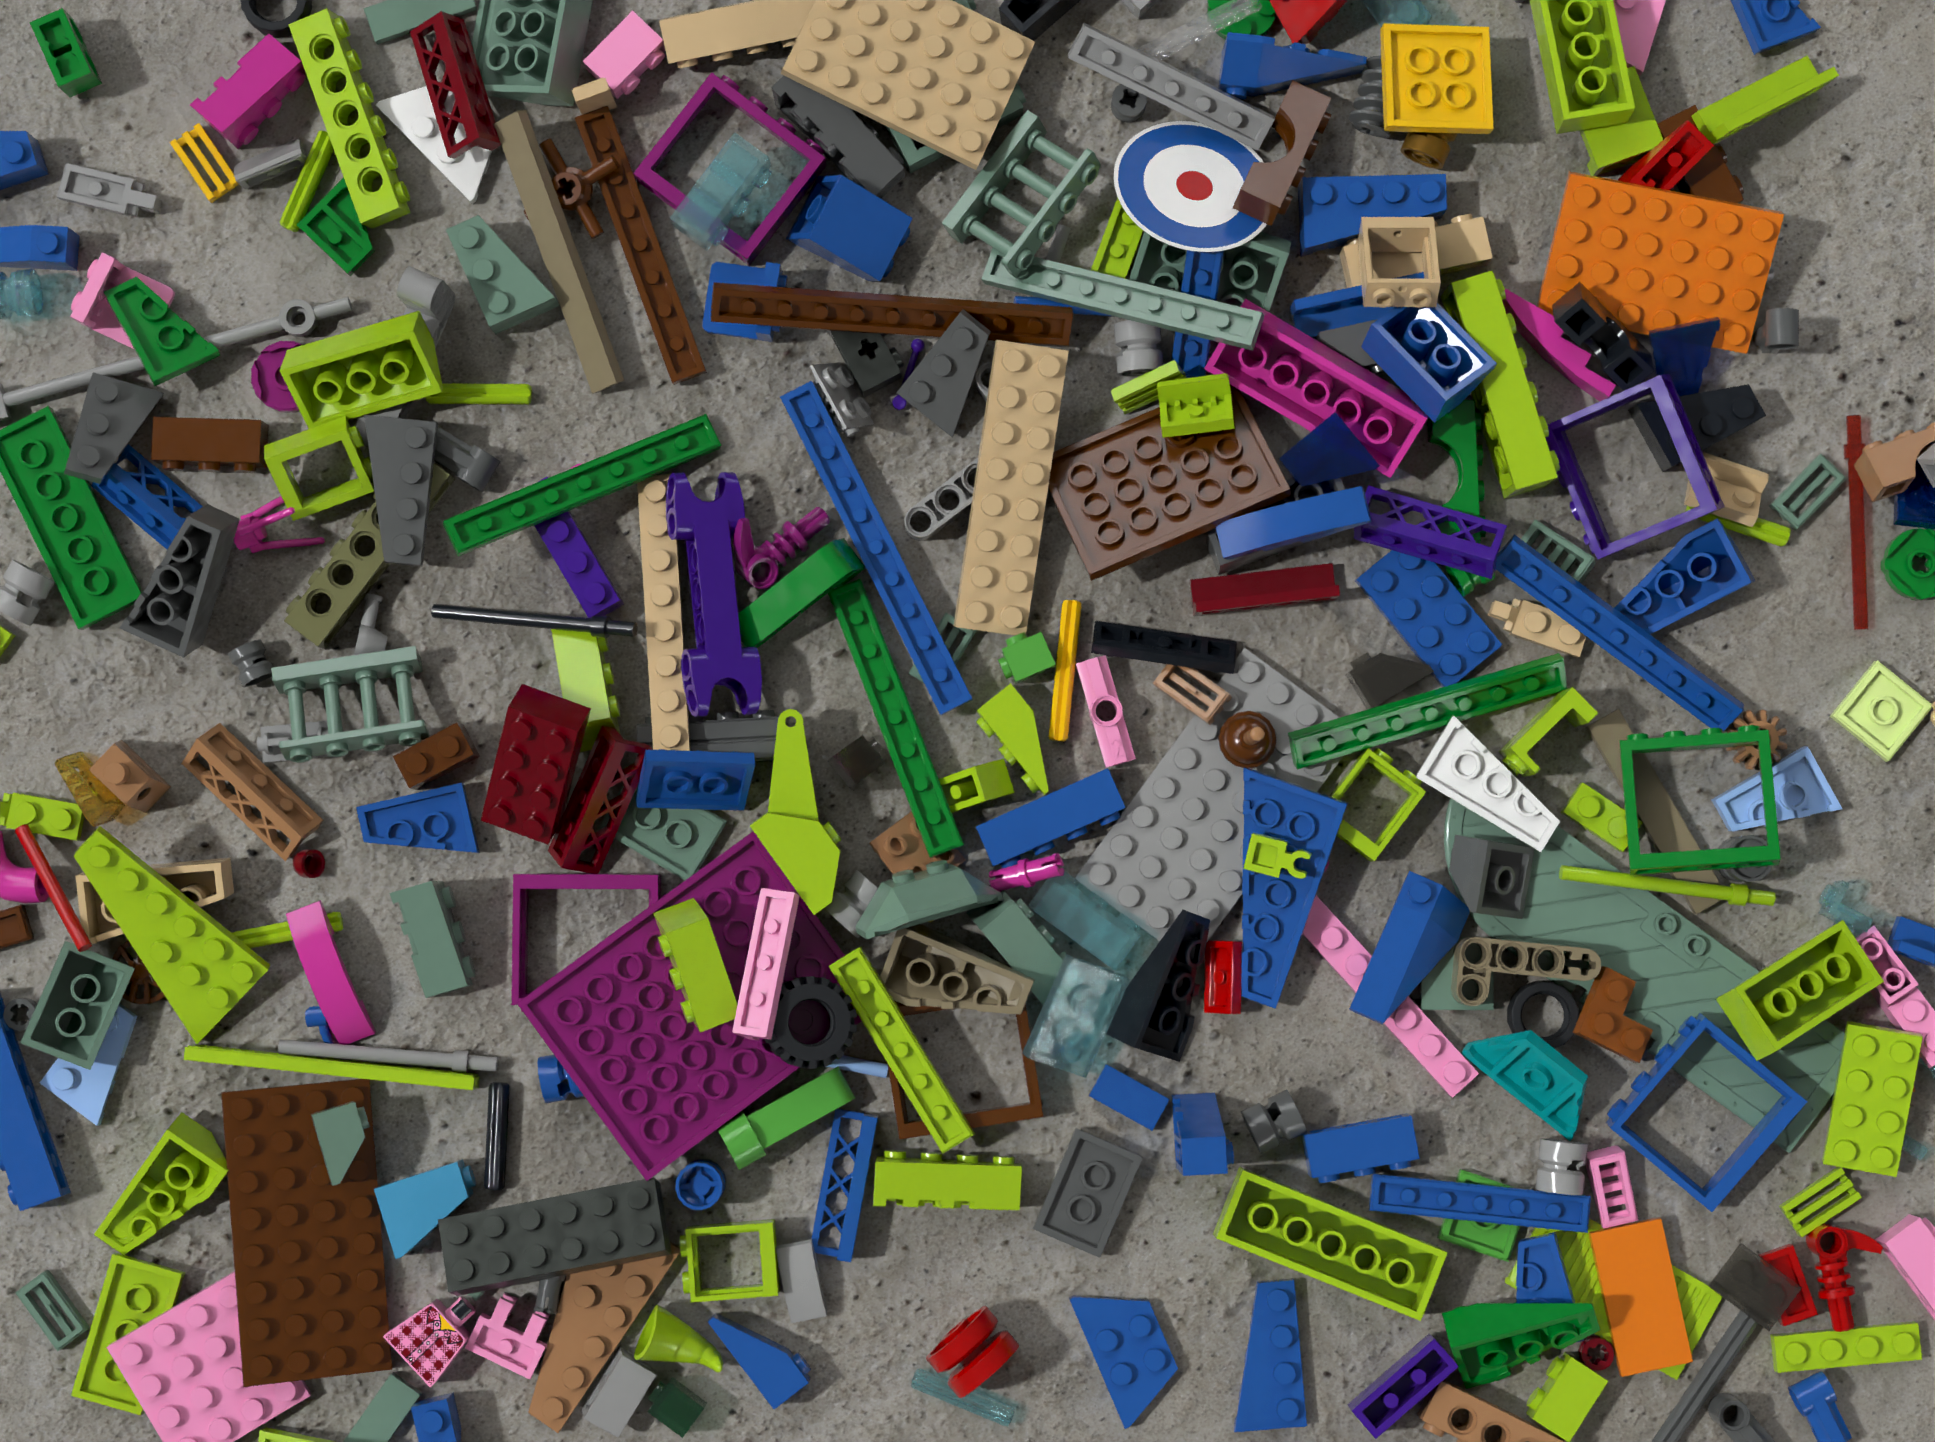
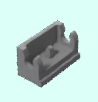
[582,1347,657,1437]

